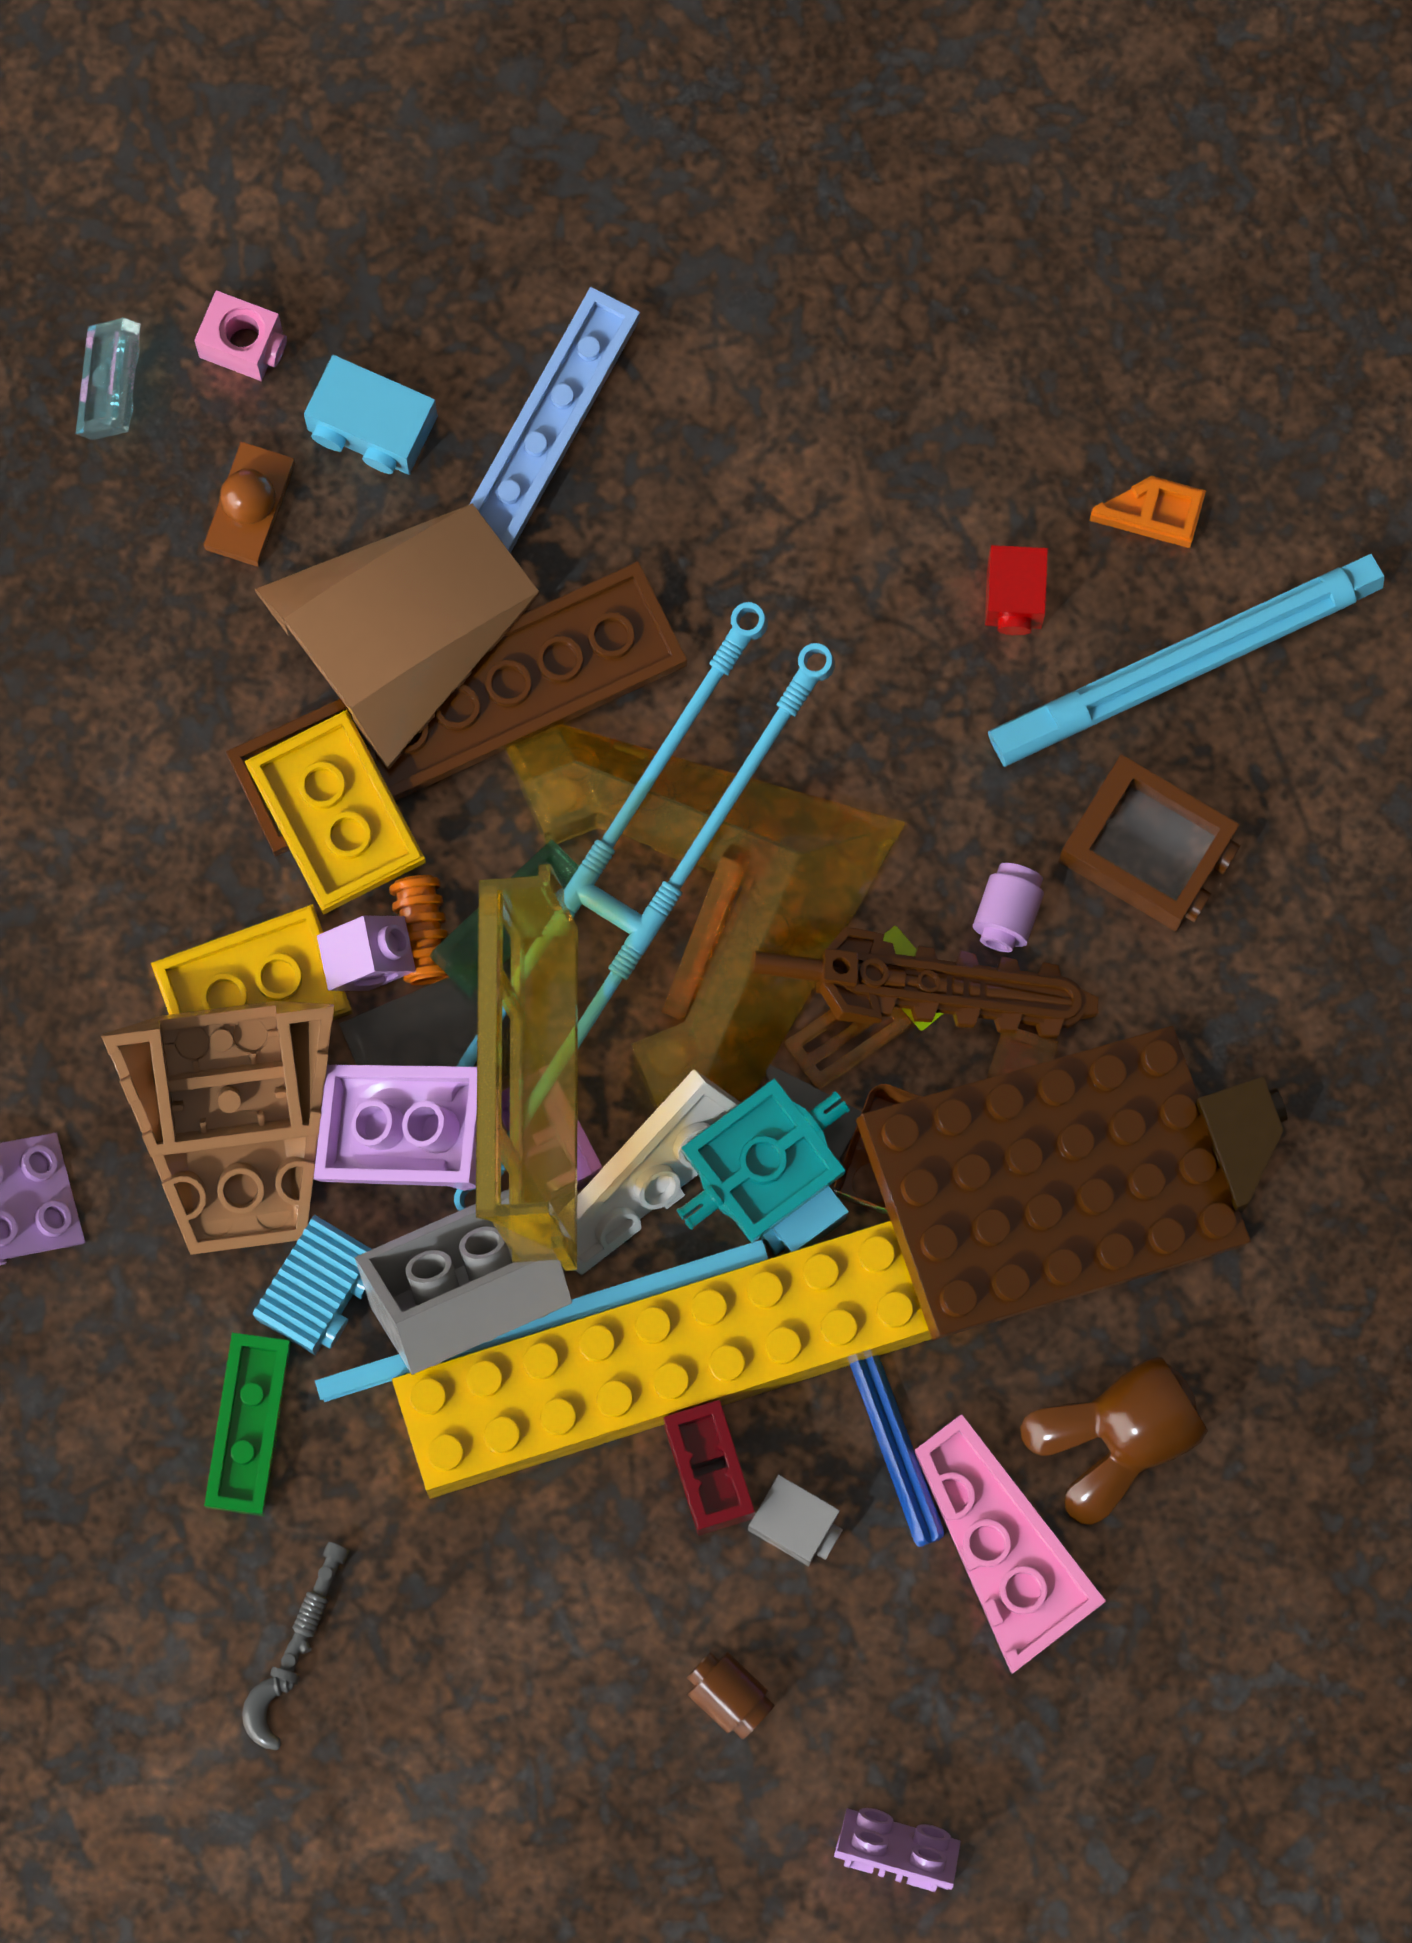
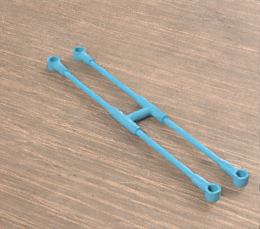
[454,602,835,1211]

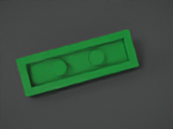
[204,1332,291,1516]

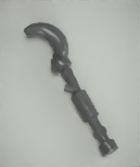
[242,1542,350,1750]

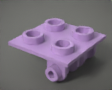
[0,1133,85,1266]
[834,1808,961,1892]

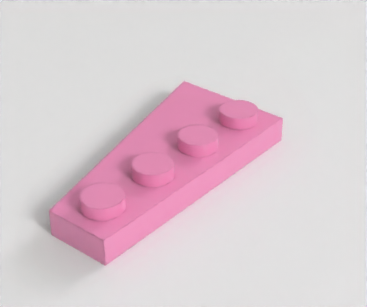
[914,1414,1106,1674]

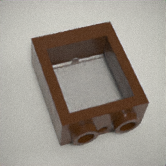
[1058,754,1241,932]

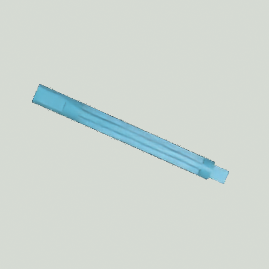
[988,554,1384,767]

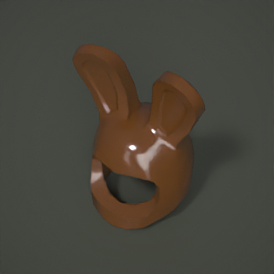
[1020,1357,1208,1525]

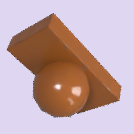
[204,442,295,567]

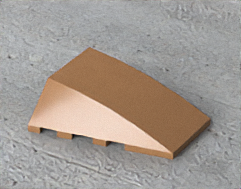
[255,503,540,770]
[101,1001,334,1255]

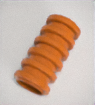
[389,875,455,985]

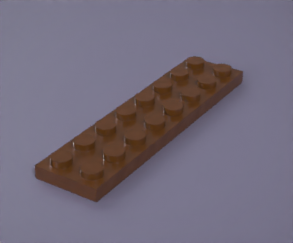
[226,561,687,857]

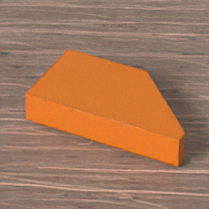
[1089,476,1206,548]

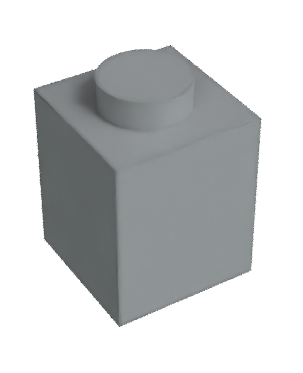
[748,1475,843,1566]

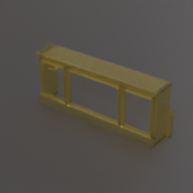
[476,864,578,1271]

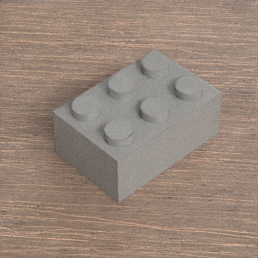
[355,1187,572,1375]

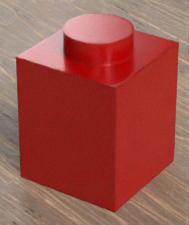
[985,545,1048,635]

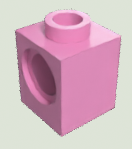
[194,290,287,381]

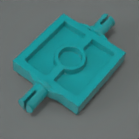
[676,1078,850,1243]

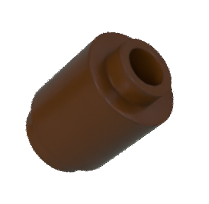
[687,1652,775,1740]

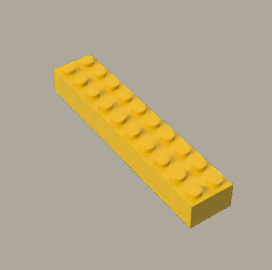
[392,1221,932,1499]

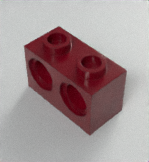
[663,1399,755,1536]

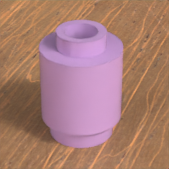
[973,863,1044,952]

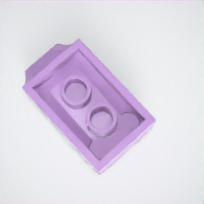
[314,1065,499,1191]

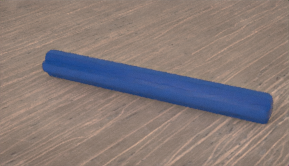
[850,1355,944,1547]

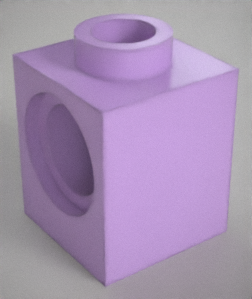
[317,916,416,991]

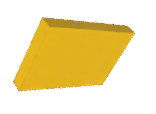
[245,710,426,915]
[151,904,353,1021]

